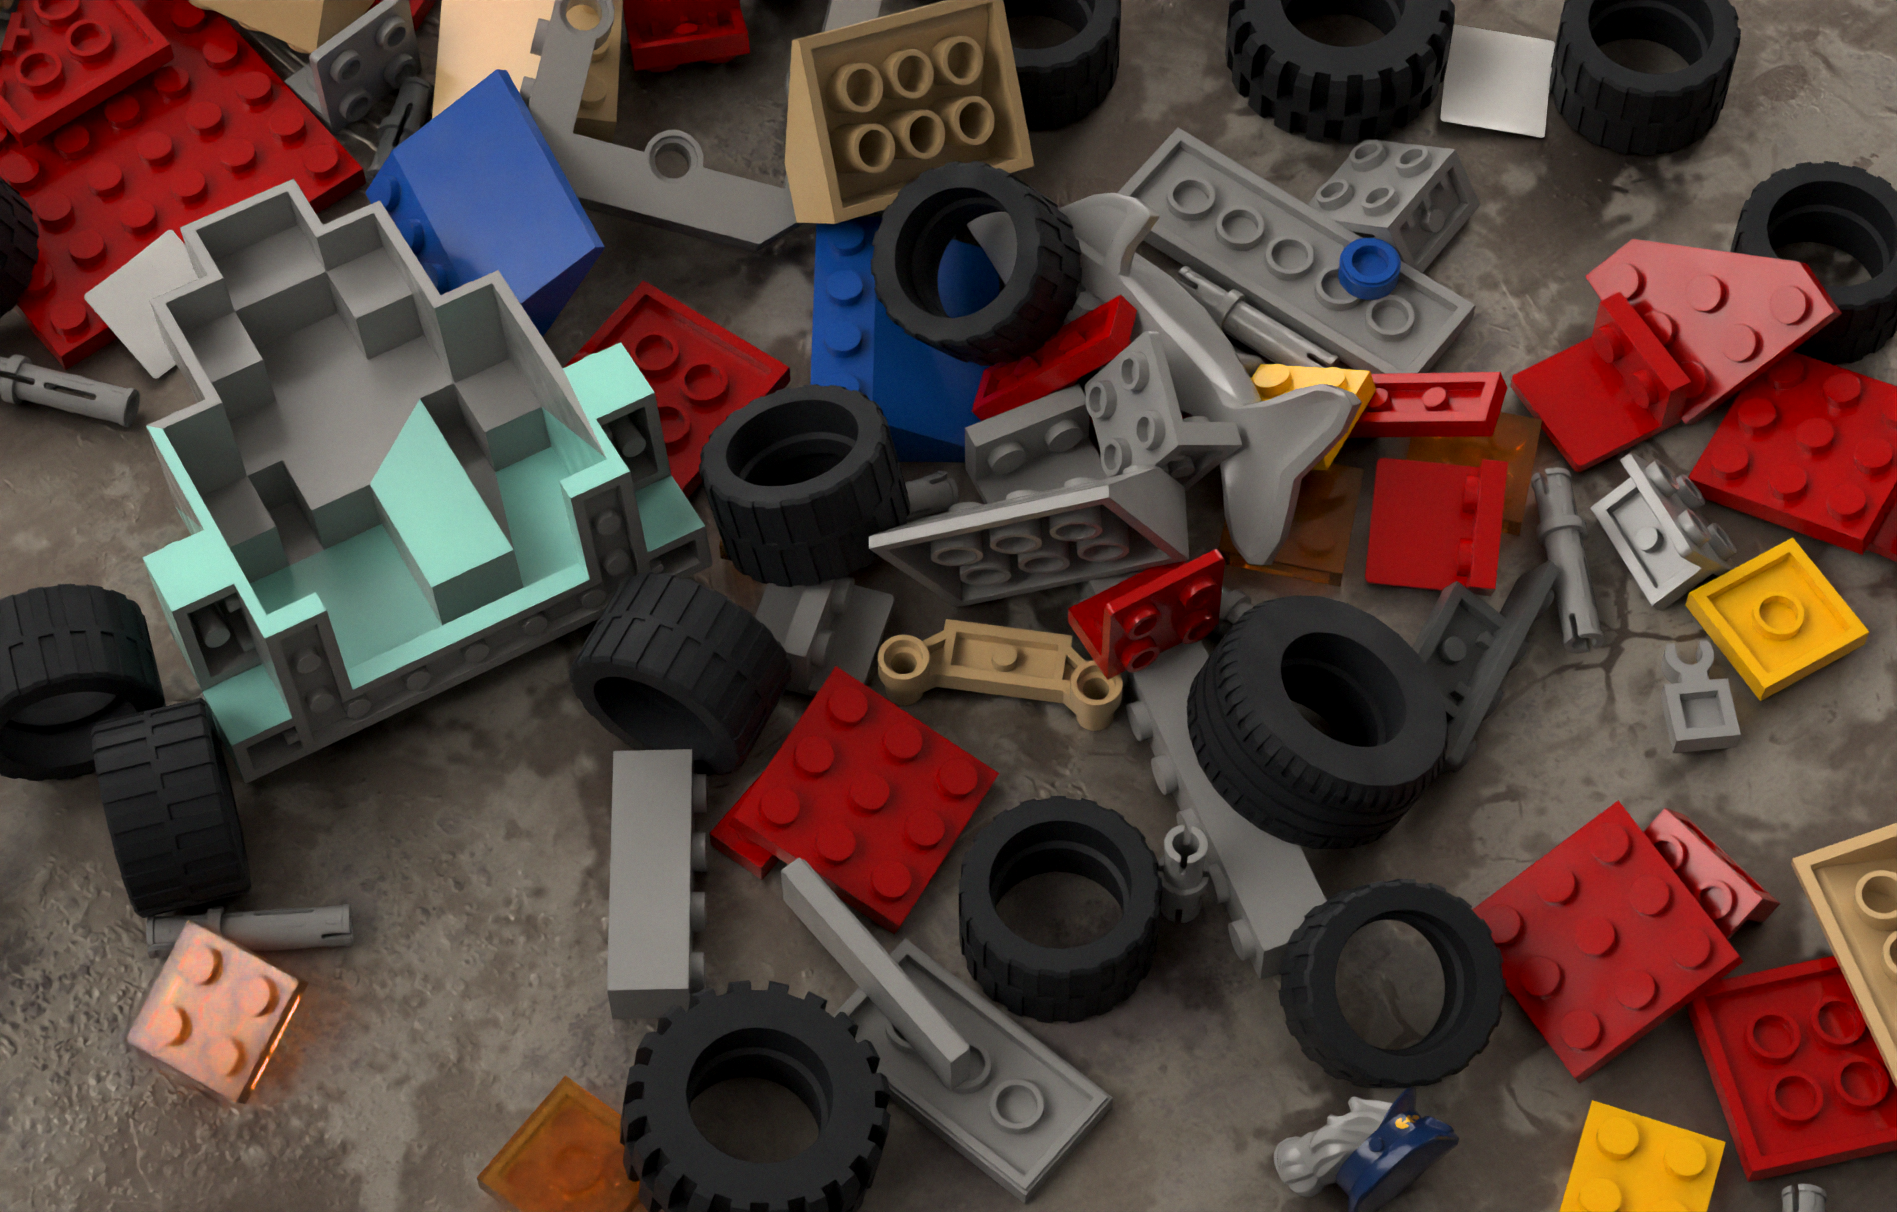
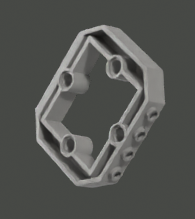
[520,0,882,253]

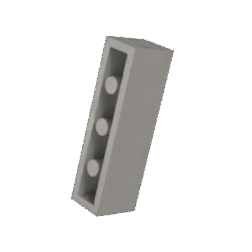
[607,749,708,1019]

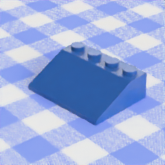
[365,69,605,337]
[810,217,999,462]

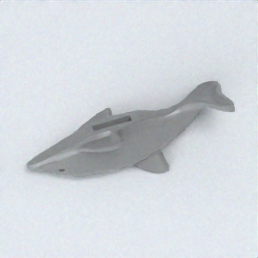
[966,193,1362,565]

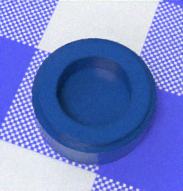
[1338,238,1401,300]

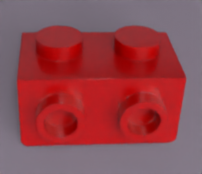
[622,0,750,72]

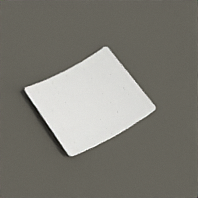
[1440,25,1555,138]
[84,230,199,379]

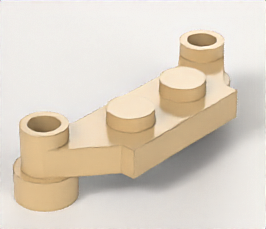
[878,619,1123,731]

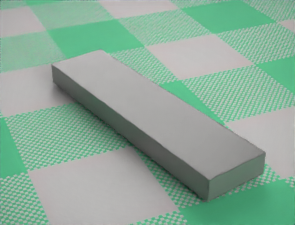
[781,857,970,1091]

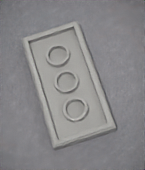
[833,938,1113,1205]

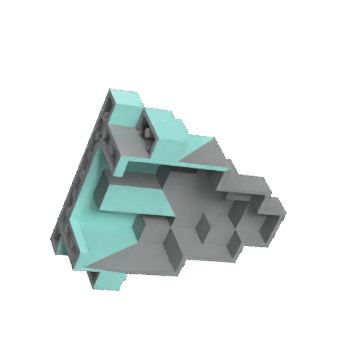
[142,179,713,784]

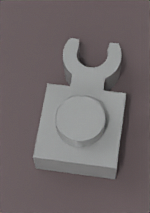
[1660,640,1741,753]

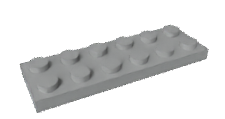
[1117,127,1475,374]

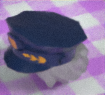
[1274,1087,1459,1212]

